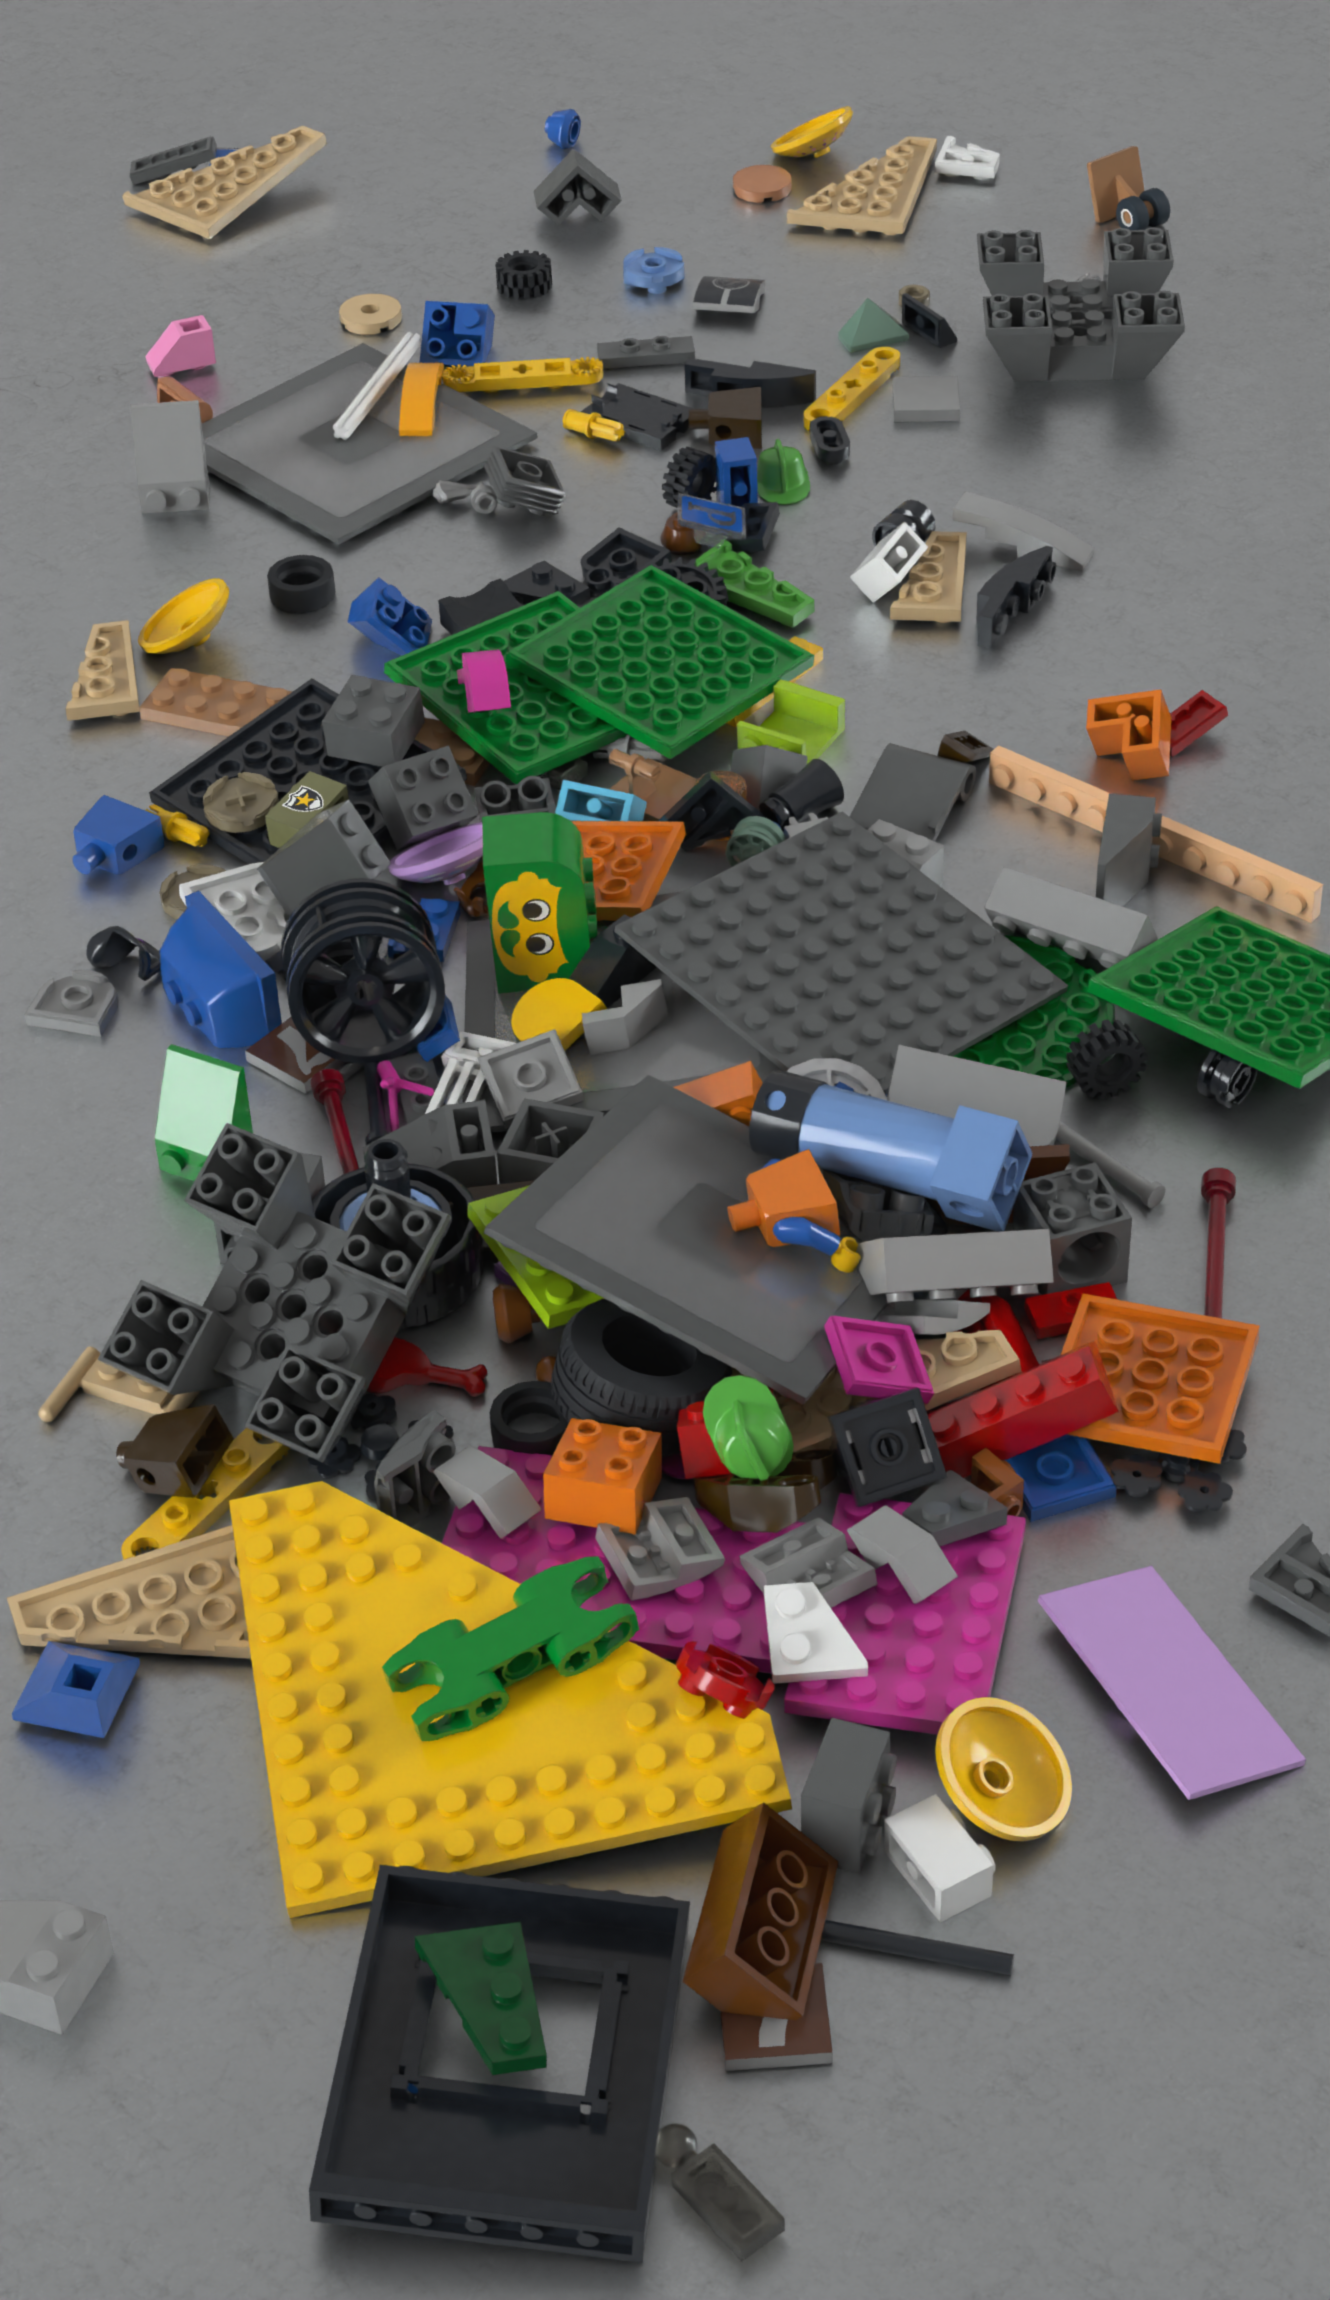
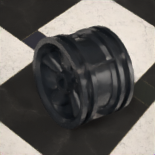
[281,878,445,1064]

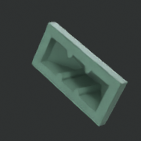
[838,298,909,353]

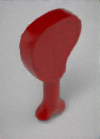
[367,1337,488,1397]

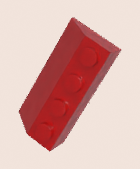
[927,1341,1119,1478]

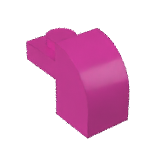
[457,649,511,713]

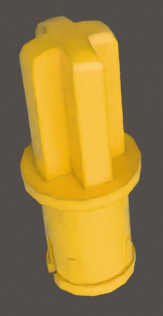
[562,409,625,442]
[145,804,210,847]

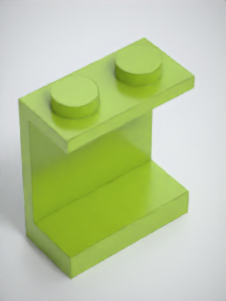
[737,679,845,764]

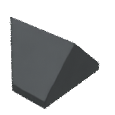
[729,745,808,811]

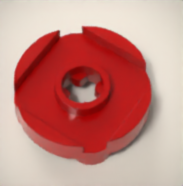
[676,1641,775,1719]

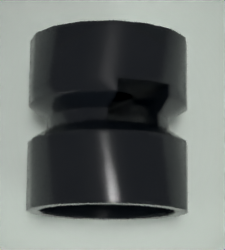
[872,500,936,546]

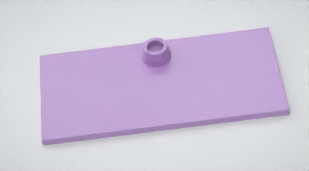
[1038,1566,1306,1800]

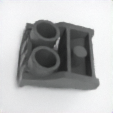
[474,776,556,822]
[823,1170,935,1242]
[374,1410,456,1527]

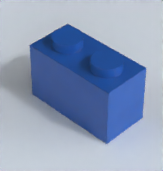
[715,437,758,517]

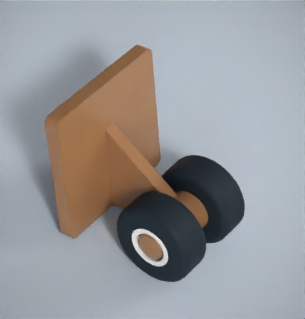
[1087,146,1170,230]

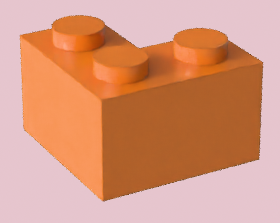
[1086,689,1171,781]
[674,1061,763,1126]

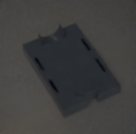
[581,383,694,451]

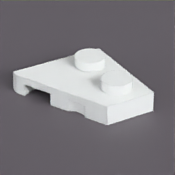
[935,136,1000,180]
[764,1582,868,1684]

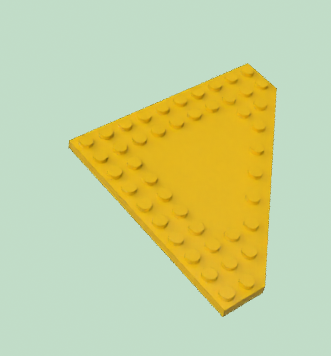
[229,1481,792,1918]

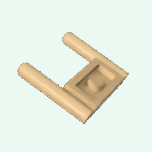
[38,1347,200,1422]

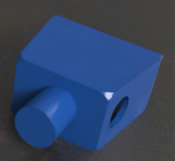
[72,795,165,875]

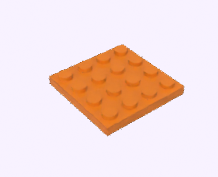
[571,821,686,921]
[1061,1294,1260,1464]

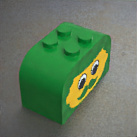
[482,812,598,994]

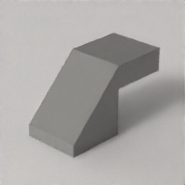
[582,979,668,1055]
[433,1445,542,1539]
[847,1505,958,1604]

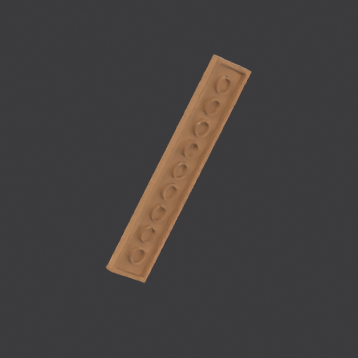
[139,668,490,786]

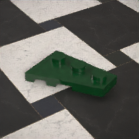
[415,1922,547,2076]

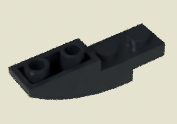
[684,358,816,408]
[976,546,1056,648]

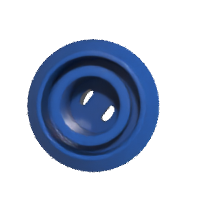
[545,109,581,149]

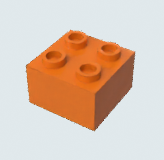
[543,1418,662,1534]

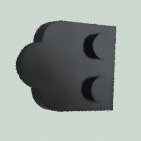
[580,527,672,597]

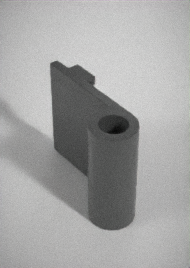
[849,743,976,841]

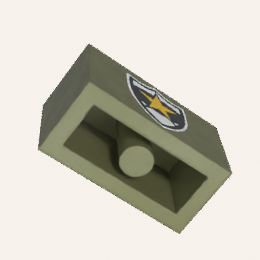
[265,771,349,848]

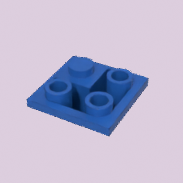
[419,301,495,367]
[348,577,432,655]
[12,1640,140,1738]

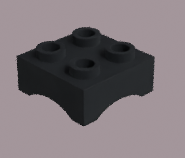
[438,578,523,635]

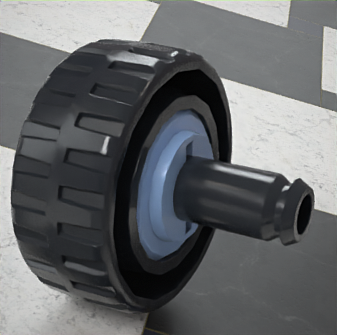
[312,1139,484,1329]

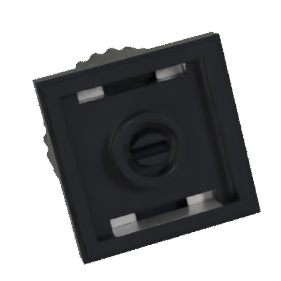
[828,1387,948,1507]

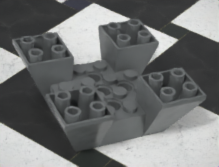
[977,227,1185,382]
[98,1123,451,1463]

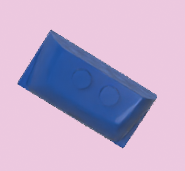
[159,891,282,1048]

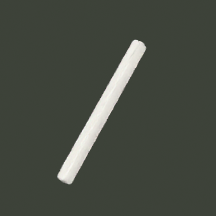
[333,331,421,440]

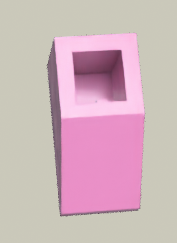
[145,315,216,377]

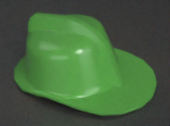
[757,439,810,505]
[703,1375,794,1481]

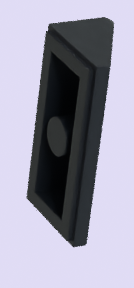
[902,293,957,348]

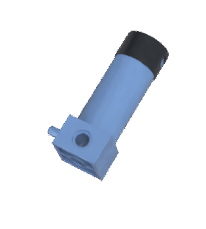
[749,1069,1033,1232]

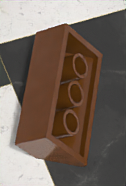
[682,1802,838,2020]

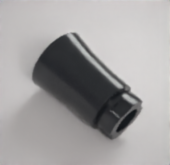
[759,759,844,833]

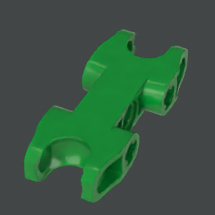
[382,1557,639,1741]

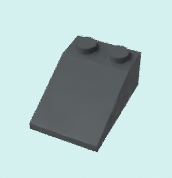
[1096,793,1162,907]
[257,799,391,917]

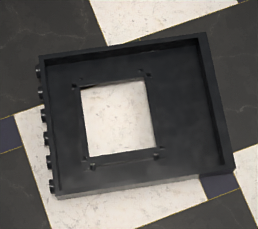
[309,1865,690,2263]

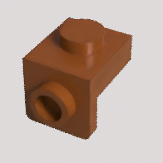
[971,1448,1024,1516]

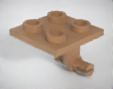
[609,749,700,821]

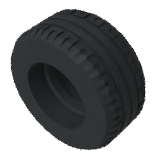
[551,1298,732,1457]

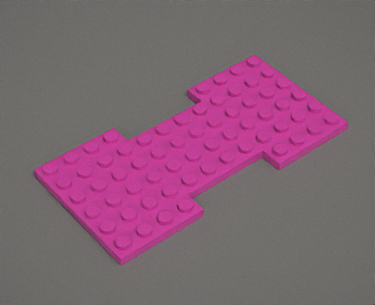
[442,1446,1026,1735]

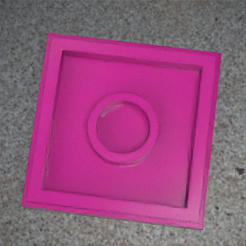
[824,1315,934,1404]

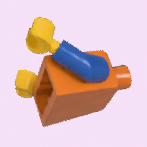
[727,1149,861,1273]

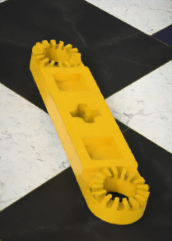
[803,347,900,431]
[442,357,603,393]
[121,1428,290,1560]

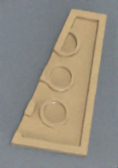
[890,531,967,623]
[65,620,140,721]

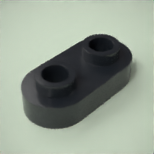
[810,416,850,465]

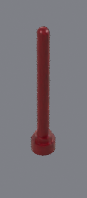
[310,1069,359,1174]
[1201,1167,1236,1318]

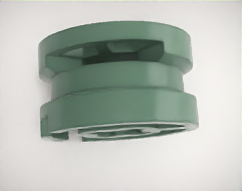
[725,816,786,867]

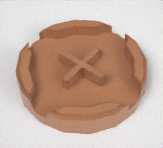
[733,165,792,203]

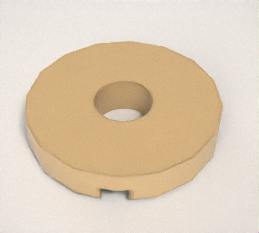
[339,294,402,335]

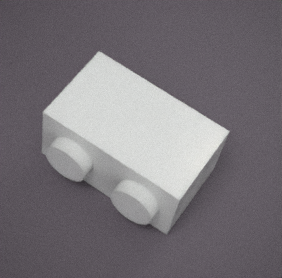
[850,522,928,603]
[884,1794,995,1923]

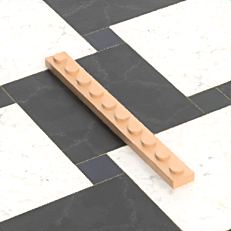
[989,745,1323,923]

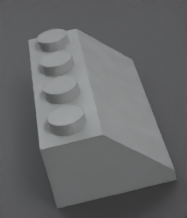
[984,867,1158,968]
[856,1229,1054,1303]

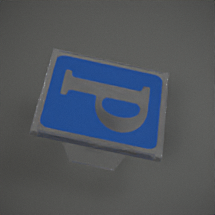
[678,493,746,548]

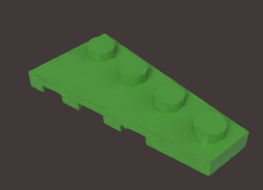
[696,539,815,628]

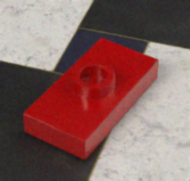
[1170,690,1228,758]
[1024,1282,1118,1339]

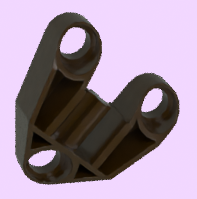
[693,1449,837,1533]

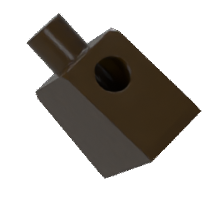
[689,387,762,449]
[116,1404,234,1498]

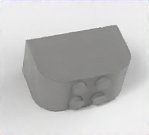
[886,1045,1066,1146]

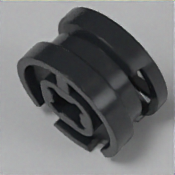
[1197,1050,1258,1108]

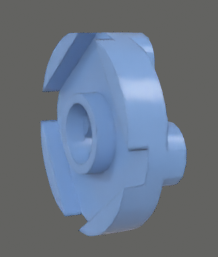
[623,247,685,294]

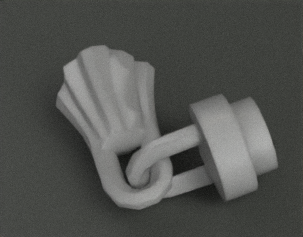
[433,480,498,514]

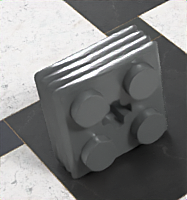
[484,446,566,516]

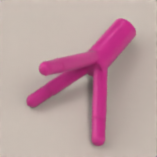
[377,1061,435,1132]

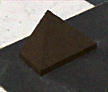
[937,731,994,763]

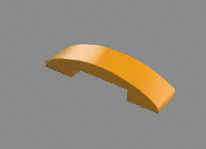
[399,363,444,436]

